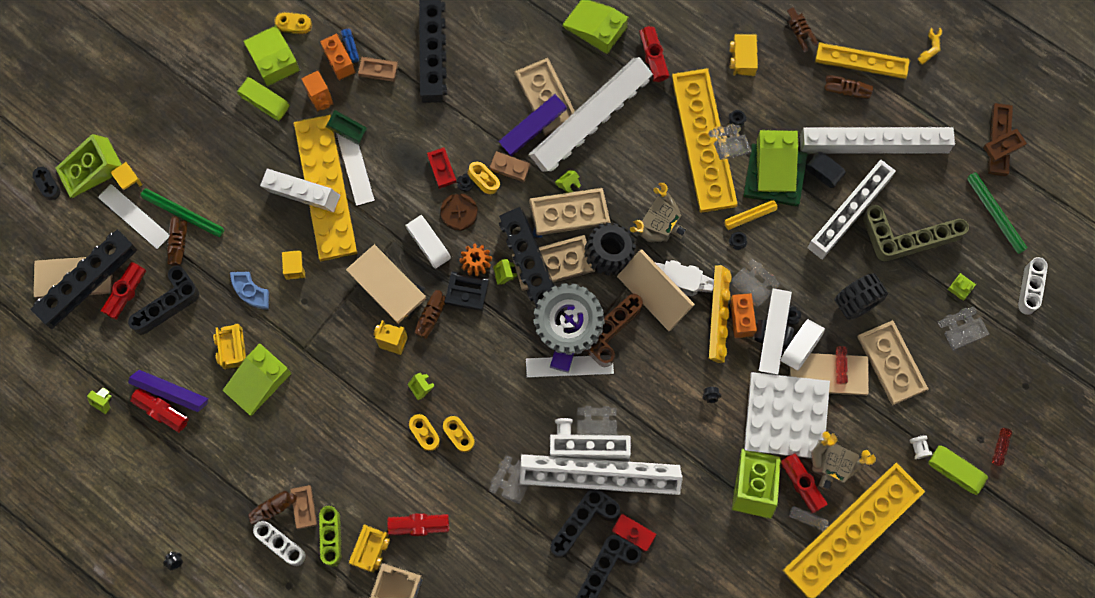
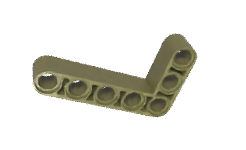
[863,205,969,261]

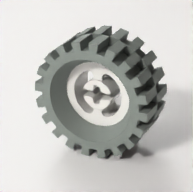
[534,283,604,355]

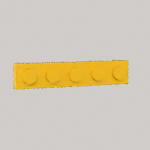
[815,43,910,79]
[709,265,732,363]

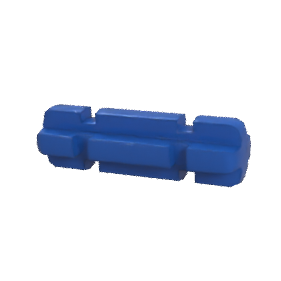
[341,29,359,63]

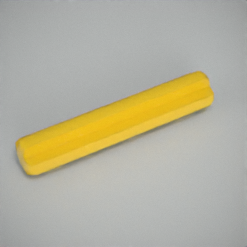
[724,200,778,230]

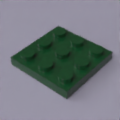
[743,143,807,207]

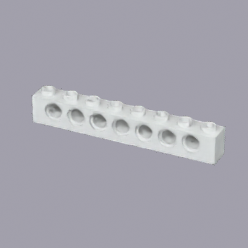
[520,454,682,495]

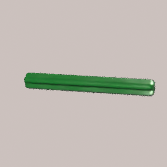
[967,173,1027,254]
[140,188,224,237]

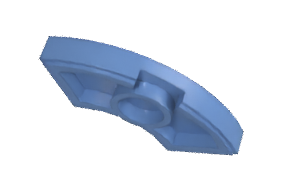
[230,272,269,310]

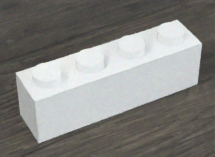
[260,169,340,212]
[550,435,631,462]

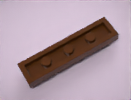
[988,103,1013,177]

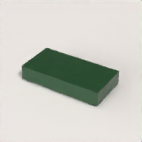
[326,110,367,145]

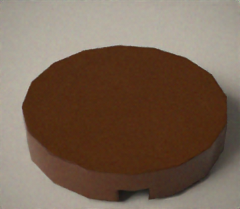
[440,194,478,231]

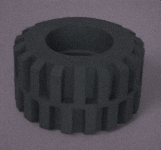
[584,223,636,276]
[834,273,889,320]

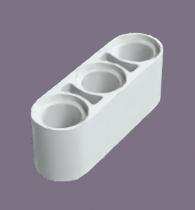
[405,215,451,269]
[1018,257,1048,315]
[781,319,825,371]
[253,521,306,566]

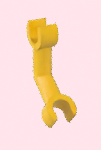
[918,28,942,64]

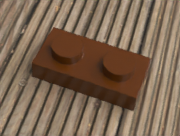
[983,128,1027,163]

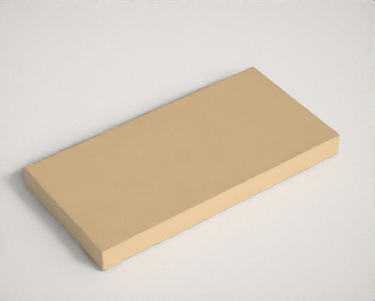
[515,58,575,135]
[529,188,611,236]
[512,235,595,291]
[346,244,426,324]
[617,250,695,331]
[34,257,112,299]
[857,320,928,406]
[789,353,868,396]

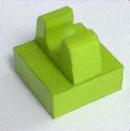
[555,171,581,193]
[493,259,517,285]
[947,273,976,301]
[408,373,434,400]
[87,387,112,414]

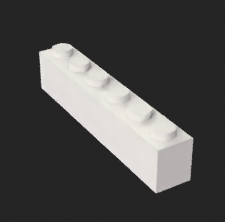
[808,160,896,259]

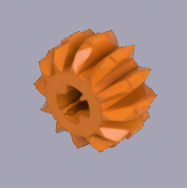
[460,243,492,276]

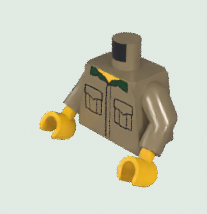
[630,183,687,242]
[811,432,876,490]

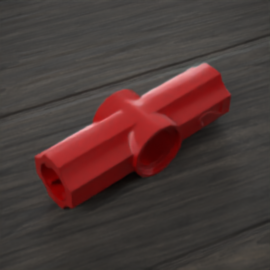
[639,26,669,82]
[101,262,146,320]
[130,388,189,433]
[780,453,828,514]
[388,514,449,536]

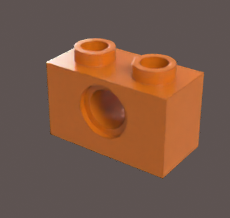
[320,34,355,80]
[301,70,333,112]
[730,293,757,338]

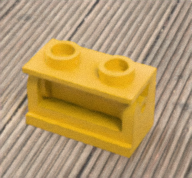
[730,34,758,76]
[374,320,408,355]
[213,324,246,369]
[349,525,390,573]

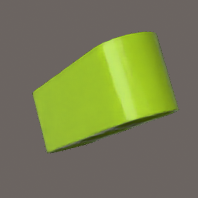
[237,77,290,121]
[928,446,988,495]
[319,506,341,567]

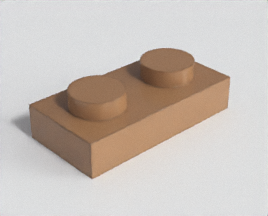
[358,57,398,82]
[489,151,531,182]
[290,485,317,529]

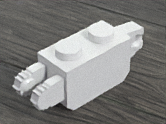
[655,260,714,297]

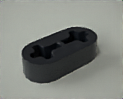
[32,167,61,200]

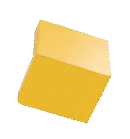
[110,162,143,190]
[282,251,305,280]

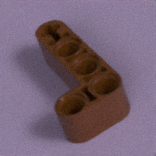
[585,294,643,367]

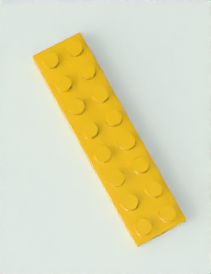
[672,69,738,213]
[294,115,358,262]
[782,462,925,598]

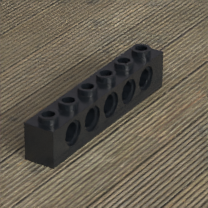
[419,0,447,103]
[499,207,565,317]
[30,229,138,329]

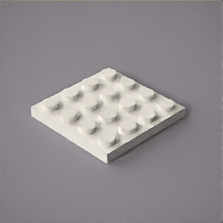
[744,372,830,458]

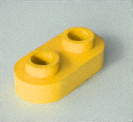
[275,12,312,34]
[467,162,500,194]
[409,414,440,451]
[443,416,475,452]

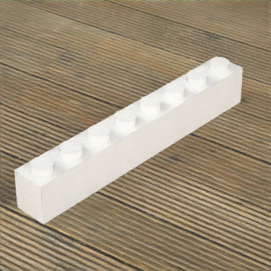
[529,57,653,172]
[800,127,955,153]

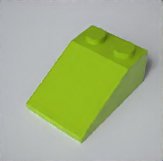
[562,0,628,54]
[244,26,300,86]
[757,130,798,192]
[56,134,122,198]
[223,343,292,416]
[732,449,781,518]

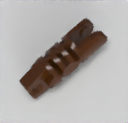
[787,7,819,52]
[825,75,873,99]
[167,216,187,266]
[415,290,446,339]
[248,491,297,525]

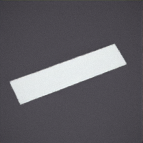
[336,133,374,205]
[98,184,169,249]
[759,288,792,375]
[526,355,614,377]

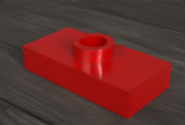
[427,147,457,188]
[612,514,656,552]

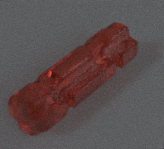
[836,346,848,385]
[992,428,1012,466]

